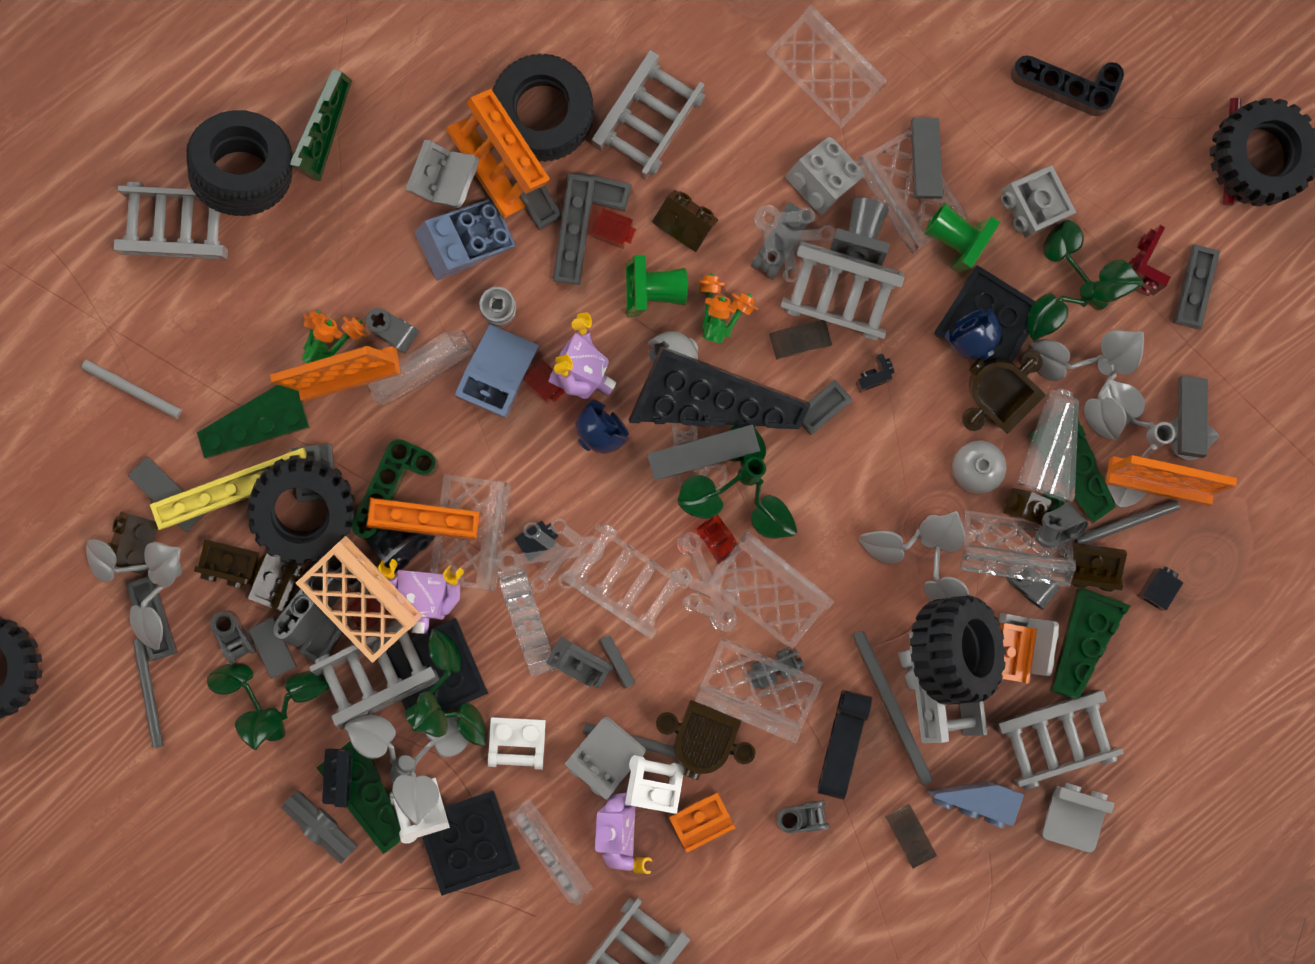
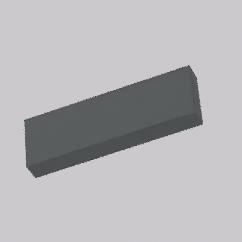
[911,118,943,199]
[1173,244,1220,330]
[1178,375,1208,458]
[128,457,207,533]
[126,576,178,662]

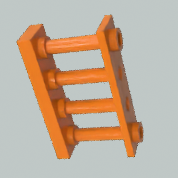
[446,89,551,218]

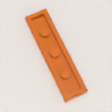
[367,498,480,540]

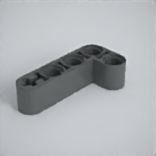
[273,555,370,647]

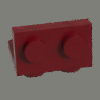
[1129,225,1171,296]

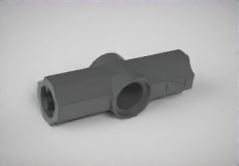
[281,790,358,864]

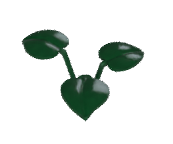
[1027,220,1144,342]
[677,425,797,539]
[405,629,487,746]
[207,663,330,750]

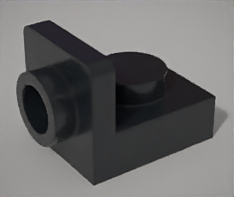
[856,353,895,393]

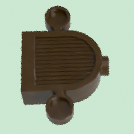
[962,349,1046,434]
[656,700,756,780]

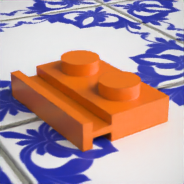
[999,622,1037,683]
[669,792,735,853]

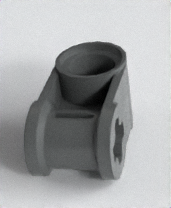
[366,308,420,354]
[1035,503,1089,548]
[1006,562,1060,610]
[211,611,256,665]
[775,800,830,833]

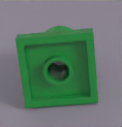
[924,202,1001,273]
[625,255,688,317]

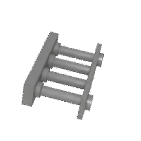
[592,50,706,179]
[114,182,228,260]
[780,241,905,340]
[309,620,439,730]
[909,632,987,743]
[995,690,1124,790]
[586,896,690,964]

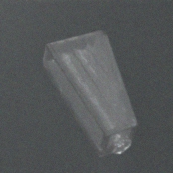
[368,330,475,405]
[1016,388,1079,503]

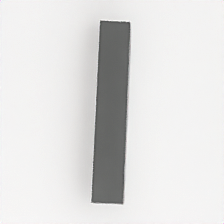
[851,631,933,785]

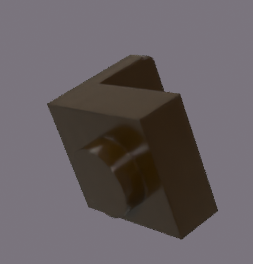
[1003,488,1051,526]

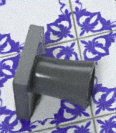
[830,198,890,265]

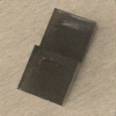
[769,320,832,360]
[885,804,937,869]

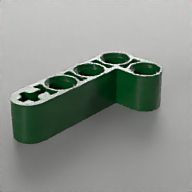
[352,439,438,539]

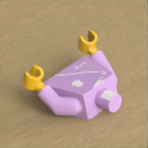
[548,312,616,399]
[378,559,464,634]
[595,792,652,874]

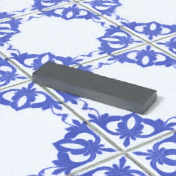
[553,174,596,285]
[647,425,760,481]

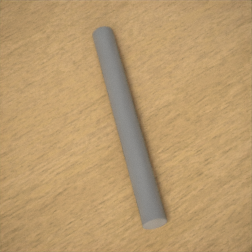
[81,360,182,419]

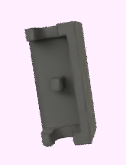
[546,636,614,688]

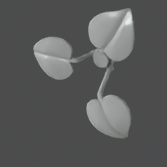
[1030,330,1144,440]
[1104,380,1219,508]
[859,511,970,601]
[86,539,182,650]
[344,715,469,825]

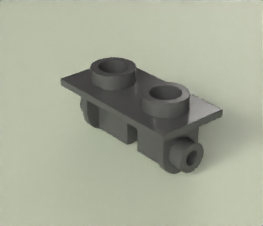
[747,647,805,690]

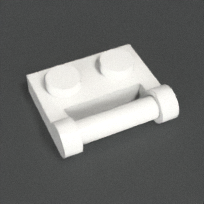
[488,717,546,770]
[625,755,684,814]
[389,778,450,843]

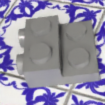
[1001,165,1077,238]

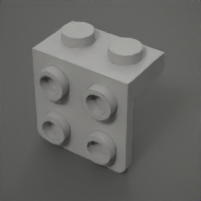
[785,137,865,216]
[405,140,479,208]
[999,613,1059,676]
[565,717,646,800]
[1042,782,1115,852]

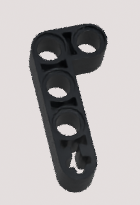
[1011,55,1124,117]
[817,689,872,800]

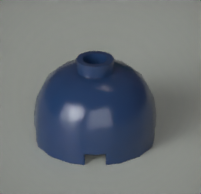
[945,308,1002,360]
[576,400,629,454]

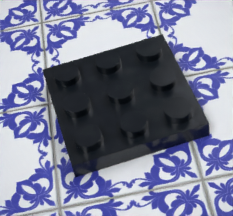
[933,265,1035,362]
[386,618,488,713]
[422,790,520,896]

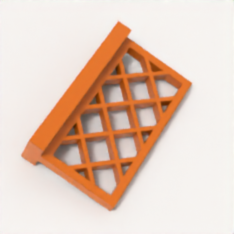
[270,346,401,402]
[1106,455,1237,506]

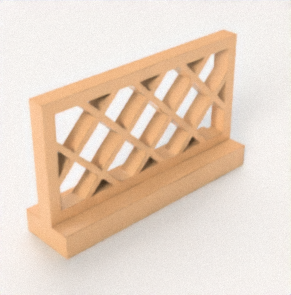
[296,536,423,663]

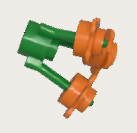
[697,274,759,343]
[302,310,368,363]

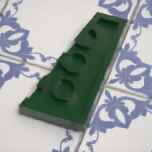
[289,69,352,181]
[197,385,310,459]
[1028,404,1115,524]
[1050,588,1131,700]
[316,741,401,854]

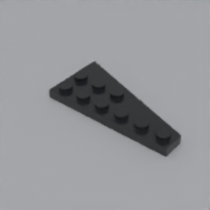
[628,346,810,429]

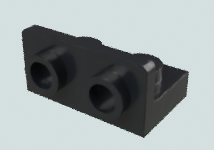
[367,529,435,573]
[322,748,353,808]

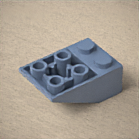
[414,199,516,281]
[455,324,539,420]
[927,781,1024,829]

